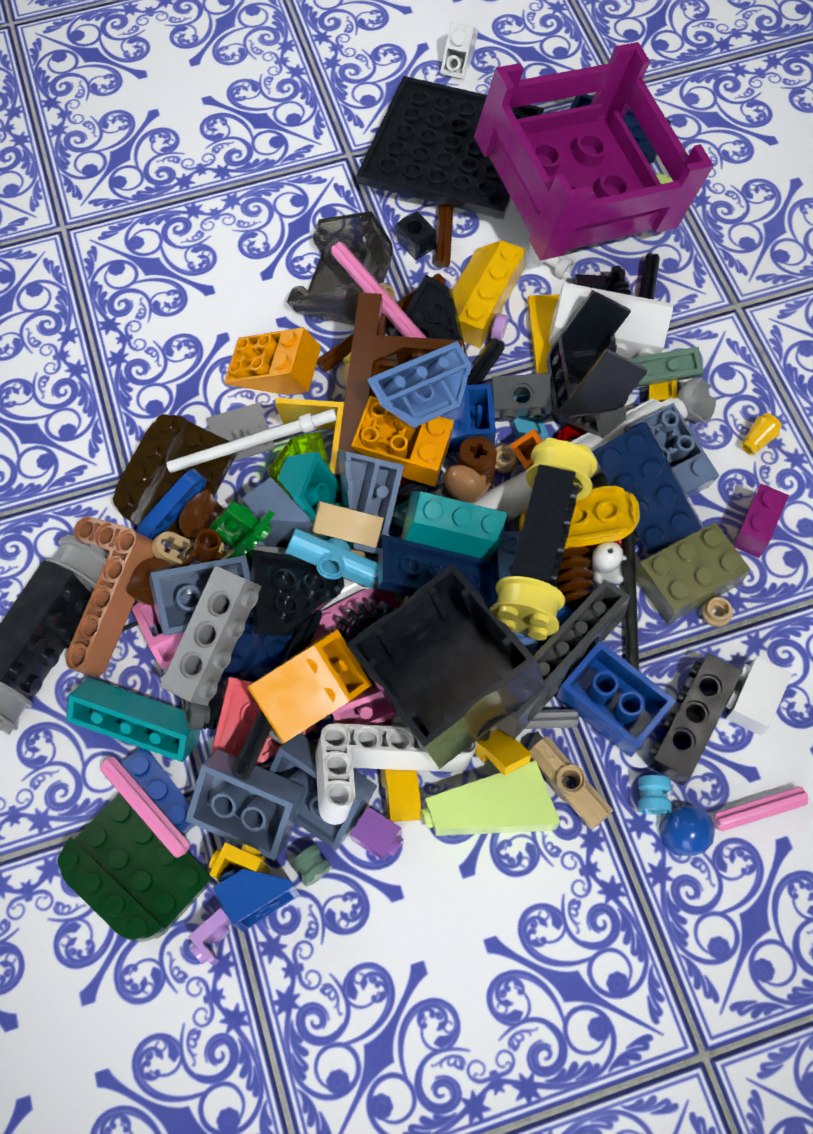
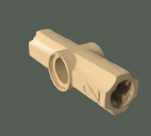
[529,736,613,830]

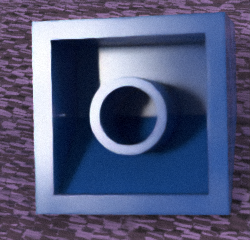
[213,869,301,932]

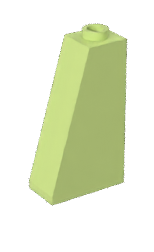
[421,760,560,836]

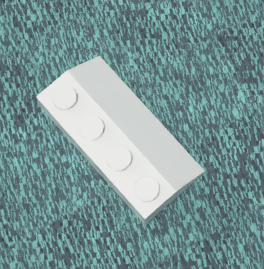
[548,283,674,359]

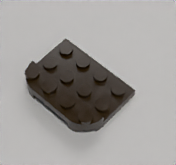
[113,414,239,549]

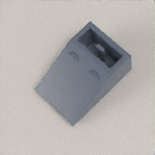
[624,403,720,498]

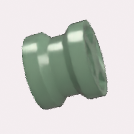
[290,844,332,887]

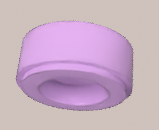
[491,313,509,341]

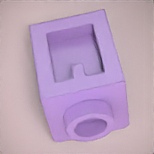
[188,908,232,966]

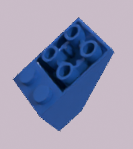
[441,384,496,452]

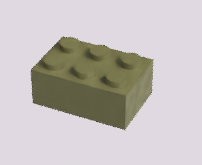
[636,522,751,625]

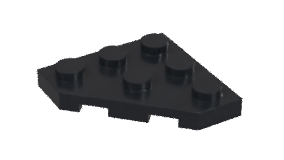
[392,275,468,358]
[249,550,345,637]

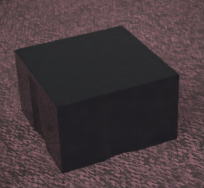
[346,563,545,769]

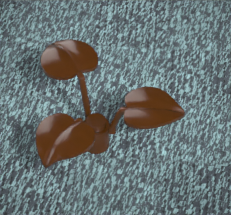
[126,489,224,606]

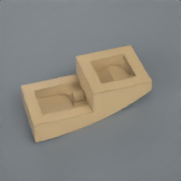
[311,501,384,548]

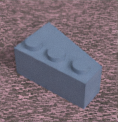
[338,449,404,554]

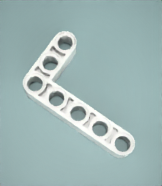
[315,723,477,825]

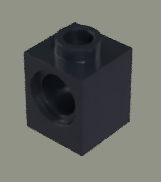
[396,211,436,261]

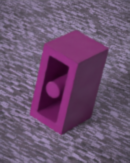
[732,484,789,558]

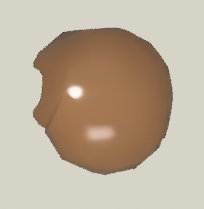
[444,465,491,503]

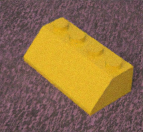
[452,240,526,349]

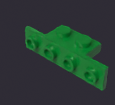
[208,501,275,559]

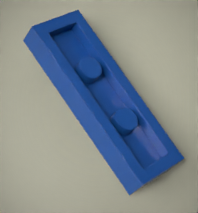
[121,748,196,835]

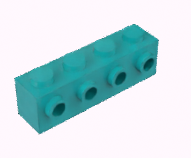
[66,677,201,762]

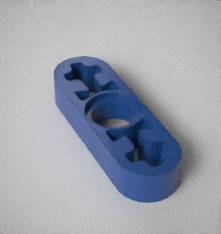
[137,469,207,540]

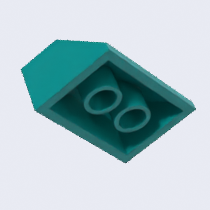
[278,452,346,542]
[401,491,507,561]

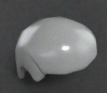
[677,377,716,423]

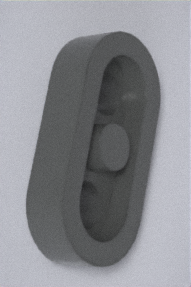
[182,698,210,730]

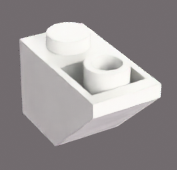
[440,22,479,79]

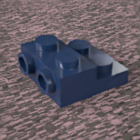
[223,617,294,682]

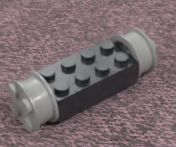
[0,534,107,735]

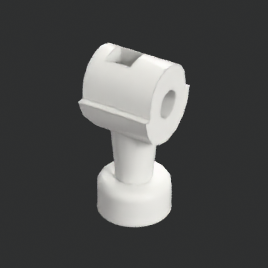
[529,243,575,280]

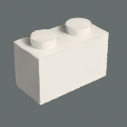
[725,657,792,736]

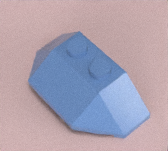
[367,341,472,428]

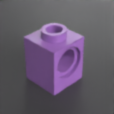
[350,807,404,862]

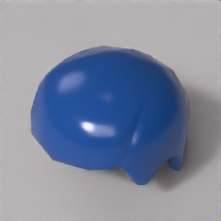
[660,805,715,856]

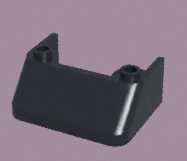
[546,290,648,419]

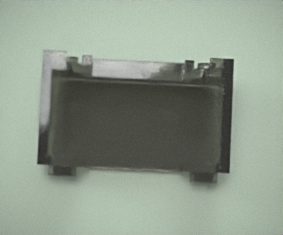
[287,211,393,326]

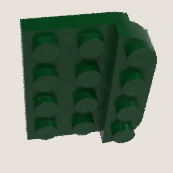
[57,793,214,942]

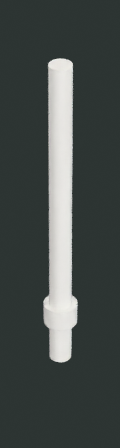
[167,409,337,473]

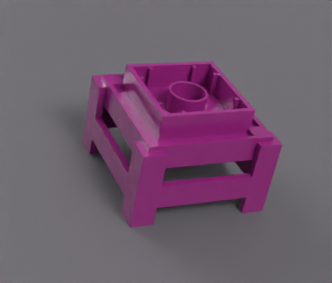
[474,42,714,261]

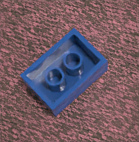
[557,641,677,758]

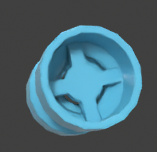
[638,775,671,815]

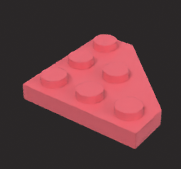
[211,677,316,766]

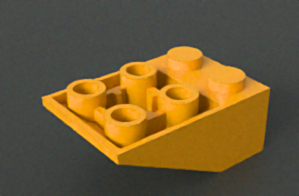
[224,327,321,395]
[351,396,454,487]
[247,629,372,743]

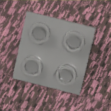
[206,402,275,462]

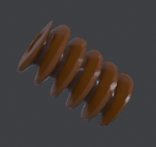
[459,436,497,490]
[556,547,594,610]

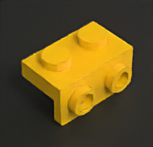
[209,843,270,883]

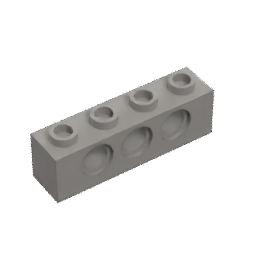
[160,566,262,706]

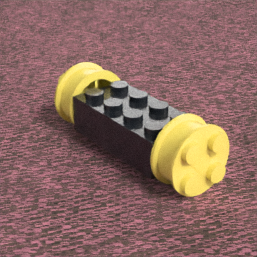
[490,438,597,640]

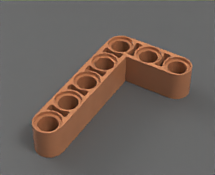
[65,516,154,677]

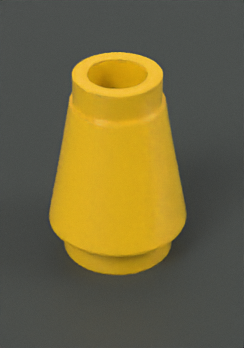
[741,413,782,456]

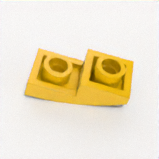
[474,729,531,776]
[381,769,422,822]

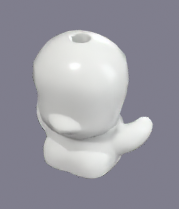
[589,541,627,586]

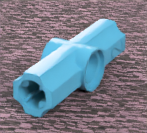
[285,528,379,589]

